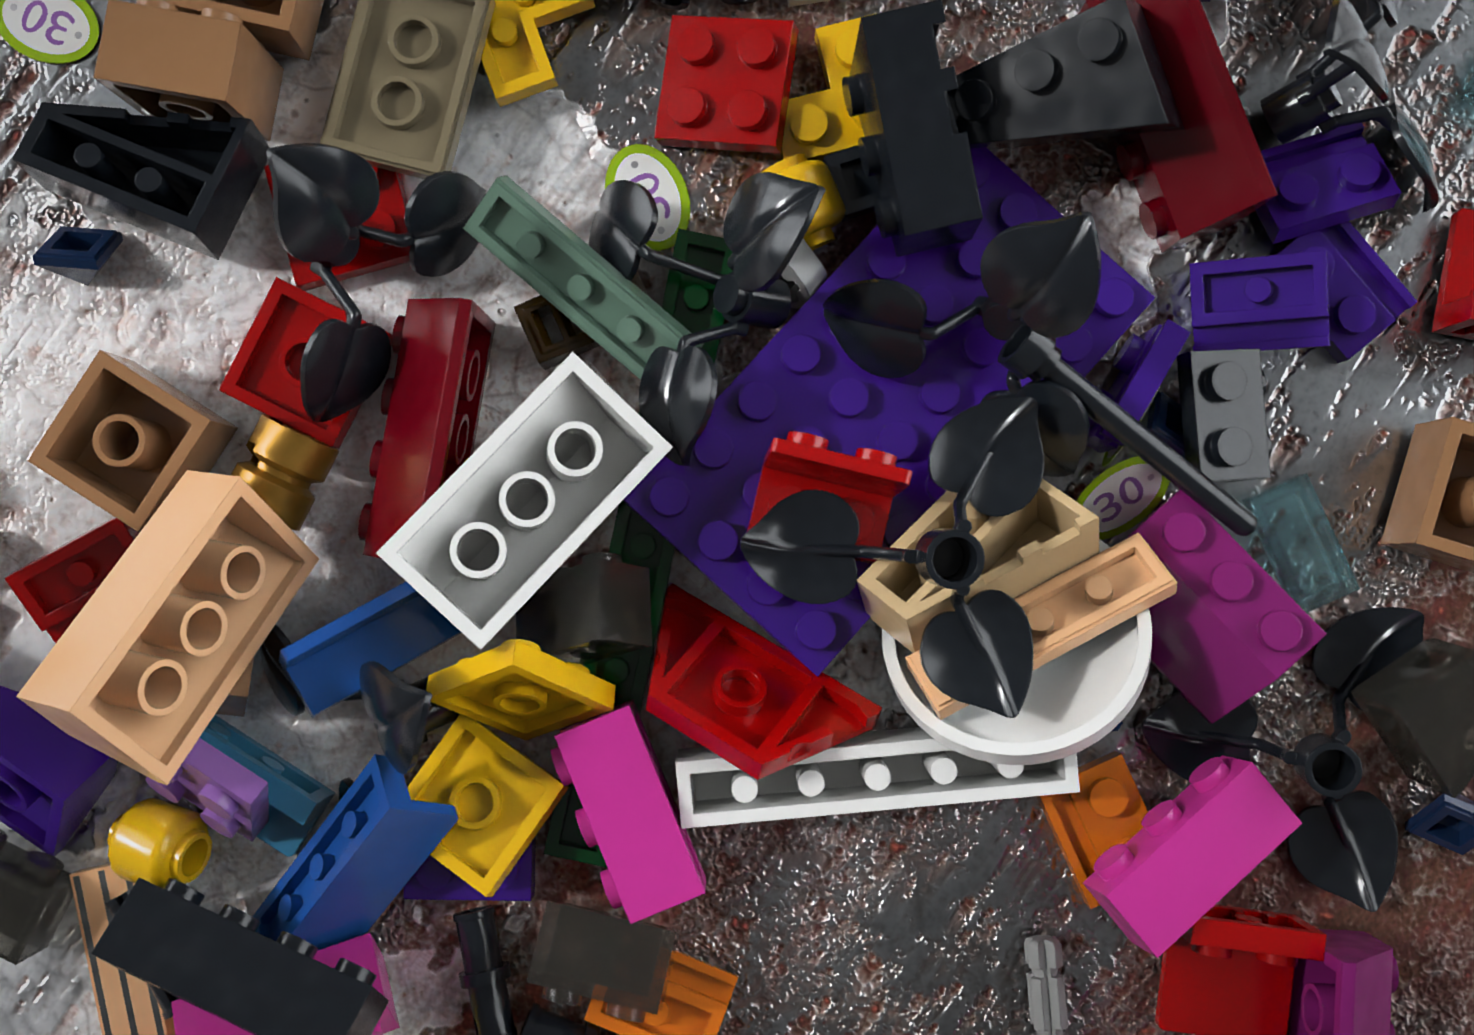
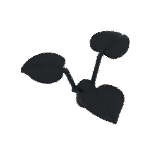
[1260,0,1439,212]
[266,143,486,423]
[588,172,826,466]
[823,211,1101,477]
[740,397,1044,718]
[1141,607,1426,912]
[260,624,460,801]

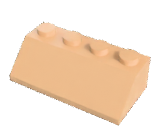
[16,470,319,785]

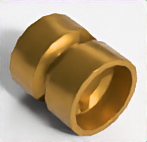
[231,414,340,531]

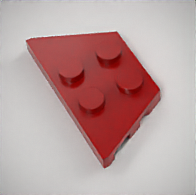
[646,583,882,780]

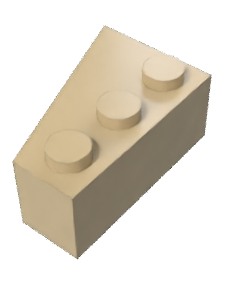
[856,478,1099,653]

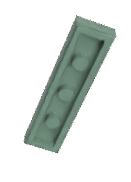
[463,175,704,380]

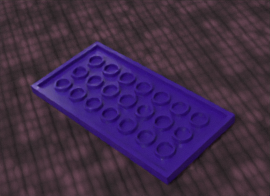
[623,147,1155,677]

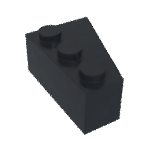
[842,0,983,257]
[947,0,1185,150]
[12,102,270,260]

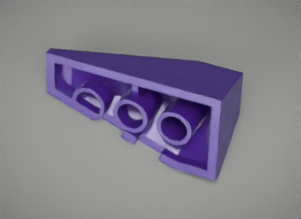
[0,686,118,858]

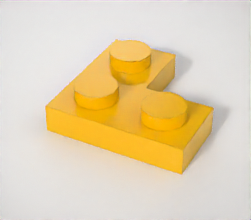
[481,0,595,107]
[780,14,874,161]

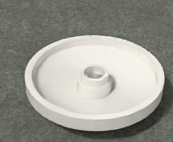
[882,539,1152,765]

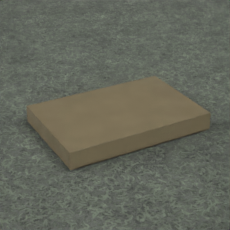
[319,0,496,179]

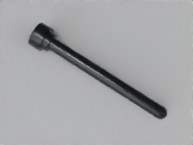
[998,322,1258,536]

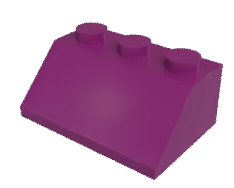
[1122,490,1327,724]
[1287,929,1399,1035]

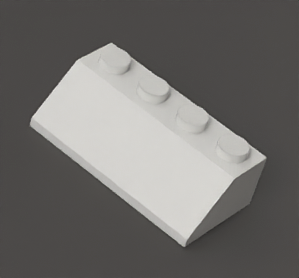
[376,351,673,650]

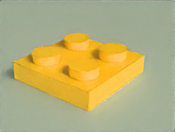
[426,639,616,740]
[407,714,569,897]

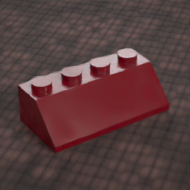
[1078,0,1278,253]
[358,298,496,559]

